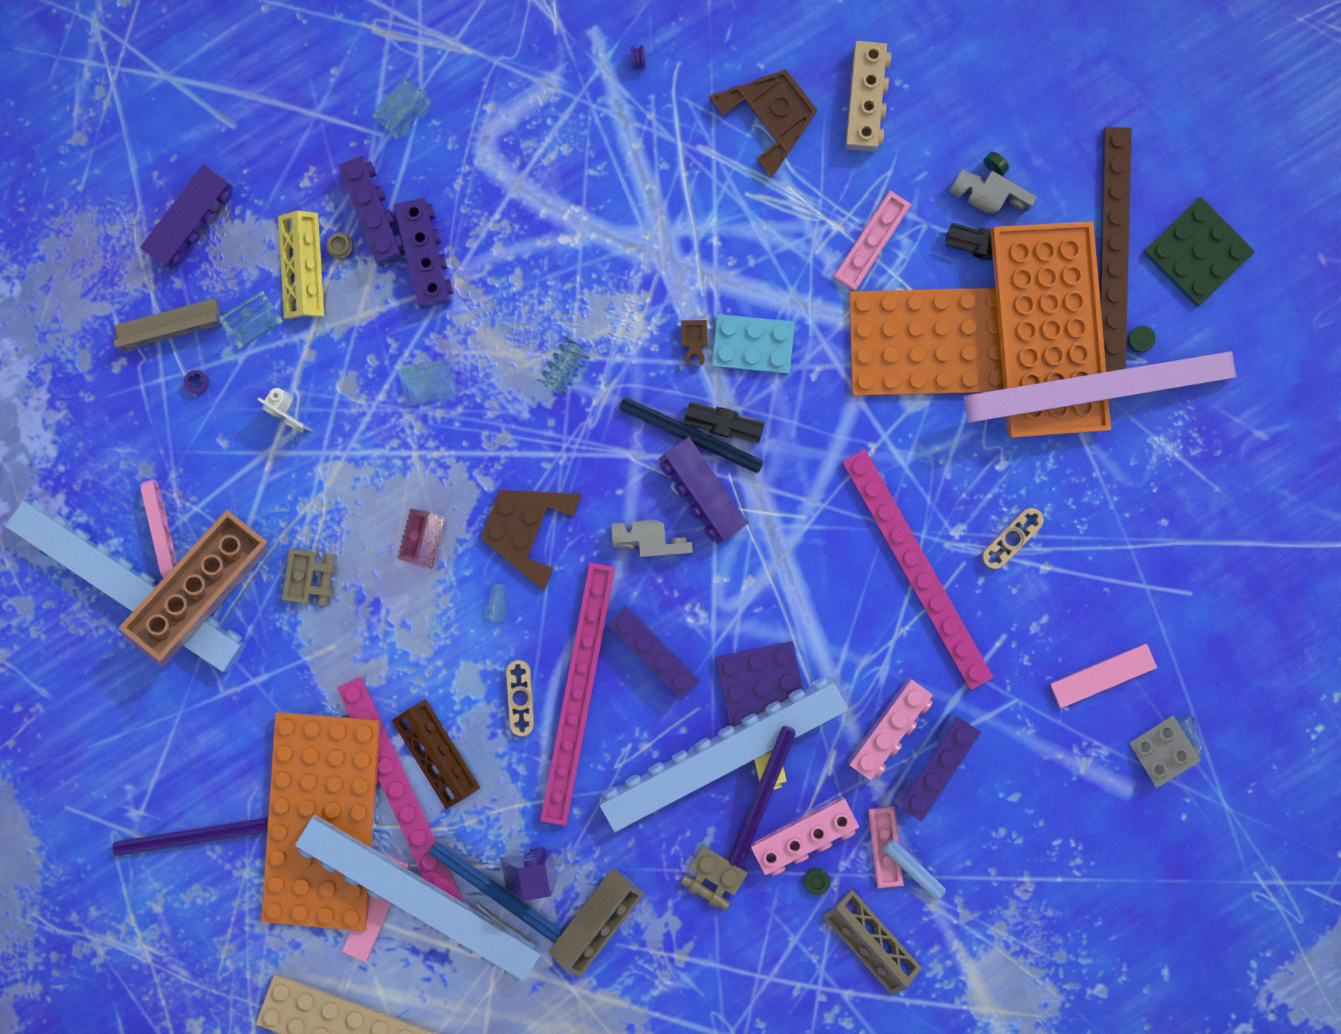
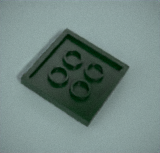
[1143,196,1255,307]

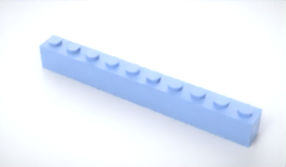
[5,499,246,672]
[599,676,849,832]
[295,814,541,981]

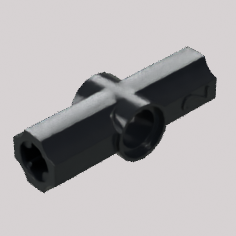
[945,223,993,260]
[684,401,765,444]

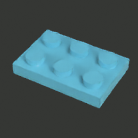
[712,314,795,374]

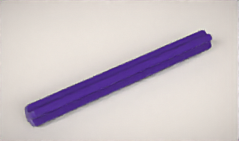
[729,726,796,867]
[112,818,268,856]

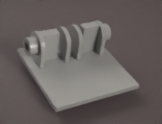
[1130,715,1201,788]

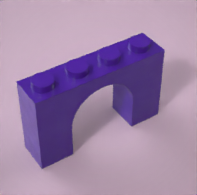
[893,713,981,822]

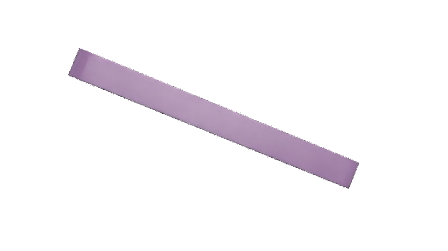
[963,351,1237,423]

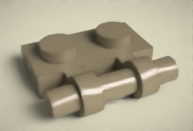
[282,548,336,606]
[680,845,748,911]

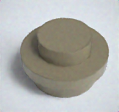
[326,232,353,259]

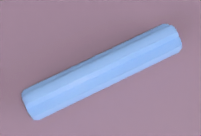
[883,839,946,899]

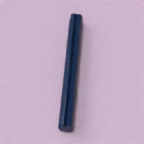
[619,397,763,473]

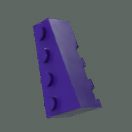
[501,847,557,901]

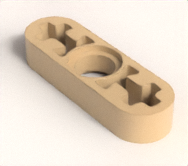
[982,508,1044,569]
[506,660,534,736]

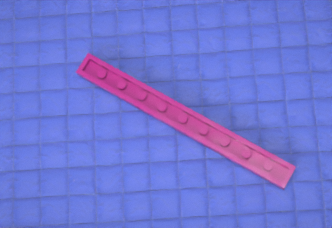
[842,449,993,690]
[540,563,616,826]
[337,676,465,903]

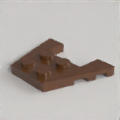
[709,69,818,179]
[481,490,582,590]

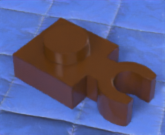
[681,320,708,366]

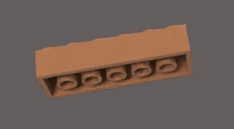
[118,510,269,668]

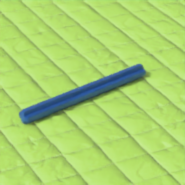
[428,841,561,942]

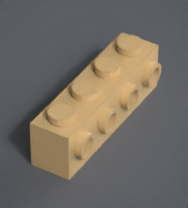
[845,41,891,152]

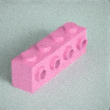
[847,678,933,781]
[750,796,859,876]

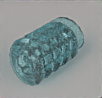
[537,336,590,395]

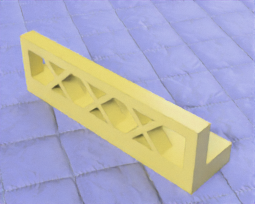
[278,211,324,319]

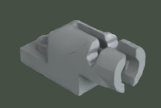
[949,169,1037,215]
[611,519,693,557]

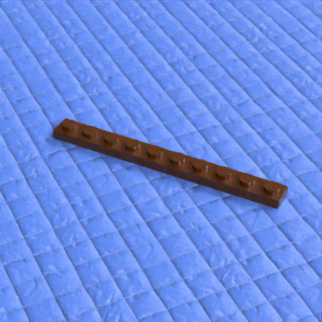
[1099,127,1132,372]

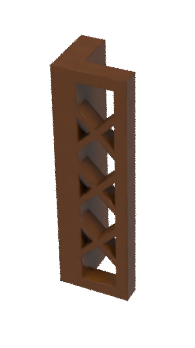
[391,699,480,809]

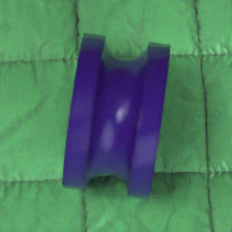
[631,45,645,70]
[184,370,209,394]

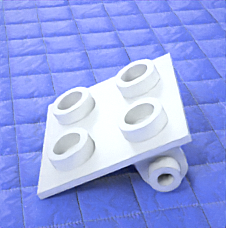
[257,388,313,432]

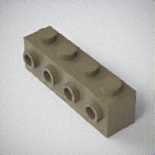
[548,868,645,978]

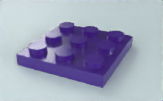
[716,641,803,727]

